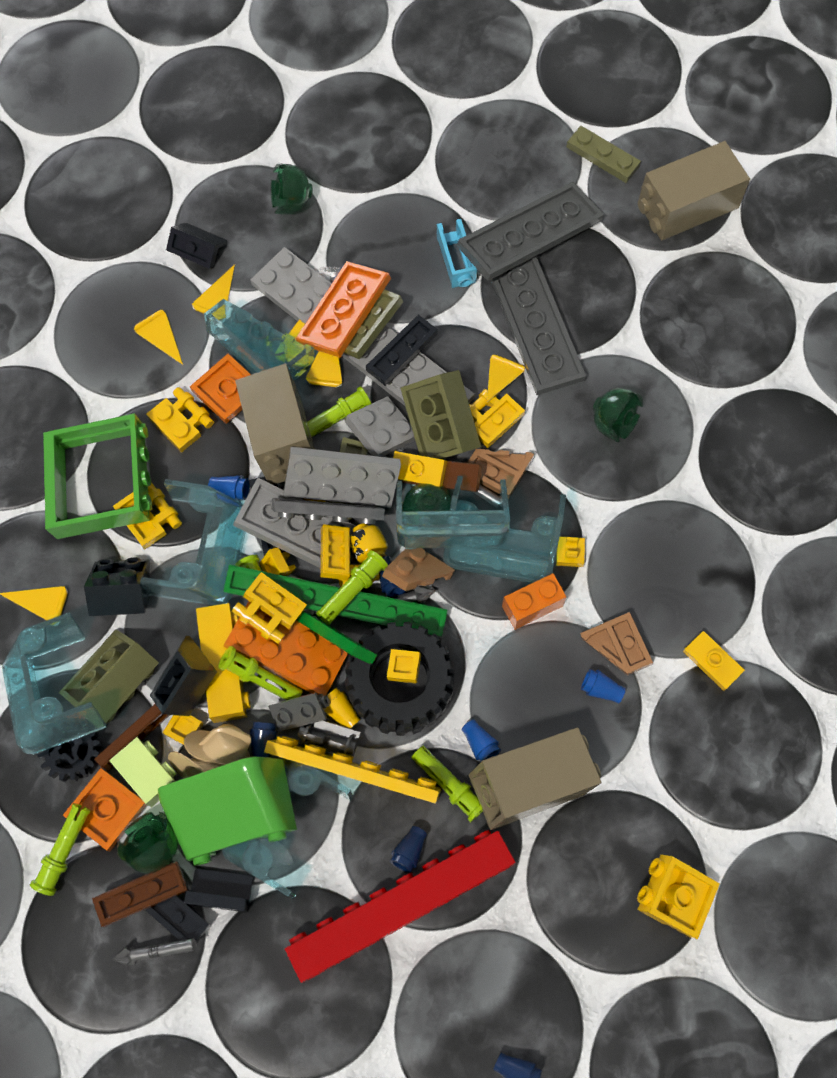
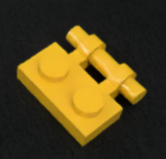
[146,387,214,453]
[469,389,525,448]
[113,483,182,550]
[232,572,307,644]

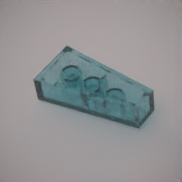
[204,299,314,380]

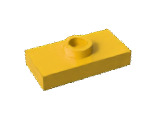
[393,451,447,487]
[320,524,350,580]
[683,631,745,691]

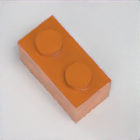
[502,573,566,630]

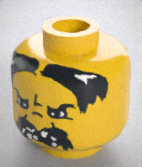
[350,523,388,563]

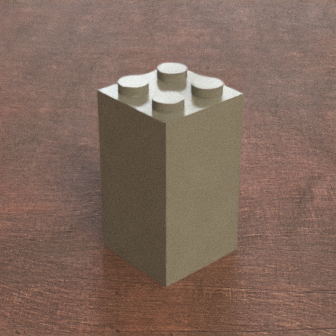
[638,141,750,241]
[235,363,315,484]
[469,727,602,830]

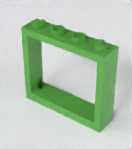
[43,413,152,539]

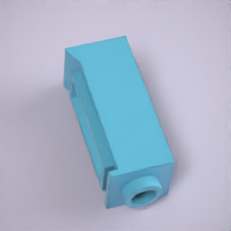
[437,219,477,288]

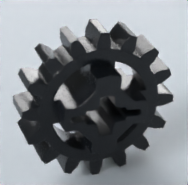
[37,719,103,783]

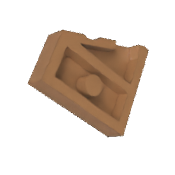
[467,449,534,499]
[382,542,455,591]
[580,612,653,676]

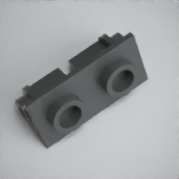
[268,693,330,732]
[298,720,361,757]

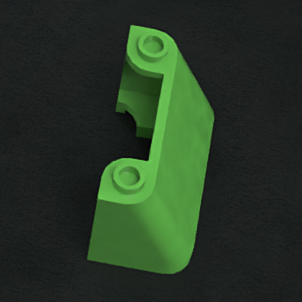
[158,757,297,865]

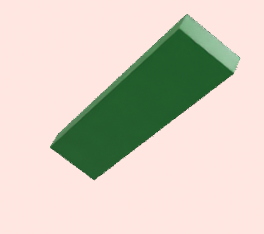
[297,611,377,664]

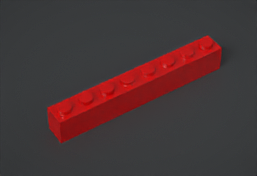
[285,830,516,983]

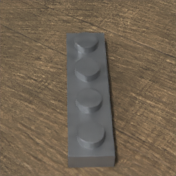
[271,498,385,524]

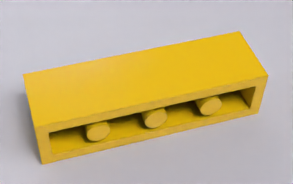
[196,603,251,723]

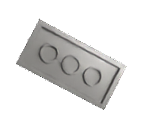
[284,447,401,508]
[233,478,355,568]

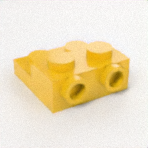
[637,855,720,940]

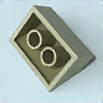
[400,370,481,459]
[59,629,159,728]

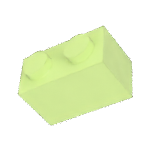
[109,737,177,808]

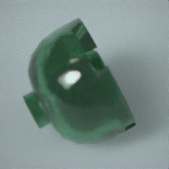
[271,163,313,214]
[593,388,643,442]
[402,483,456,537]
[117,812,179,873]

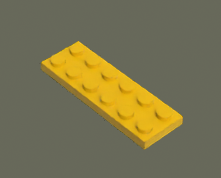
[264,736,442,803]

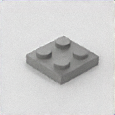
[345,396,415,457]

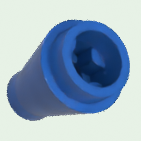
[208,475,250,502]
[581,669,626,704]
[461,720,501,762]

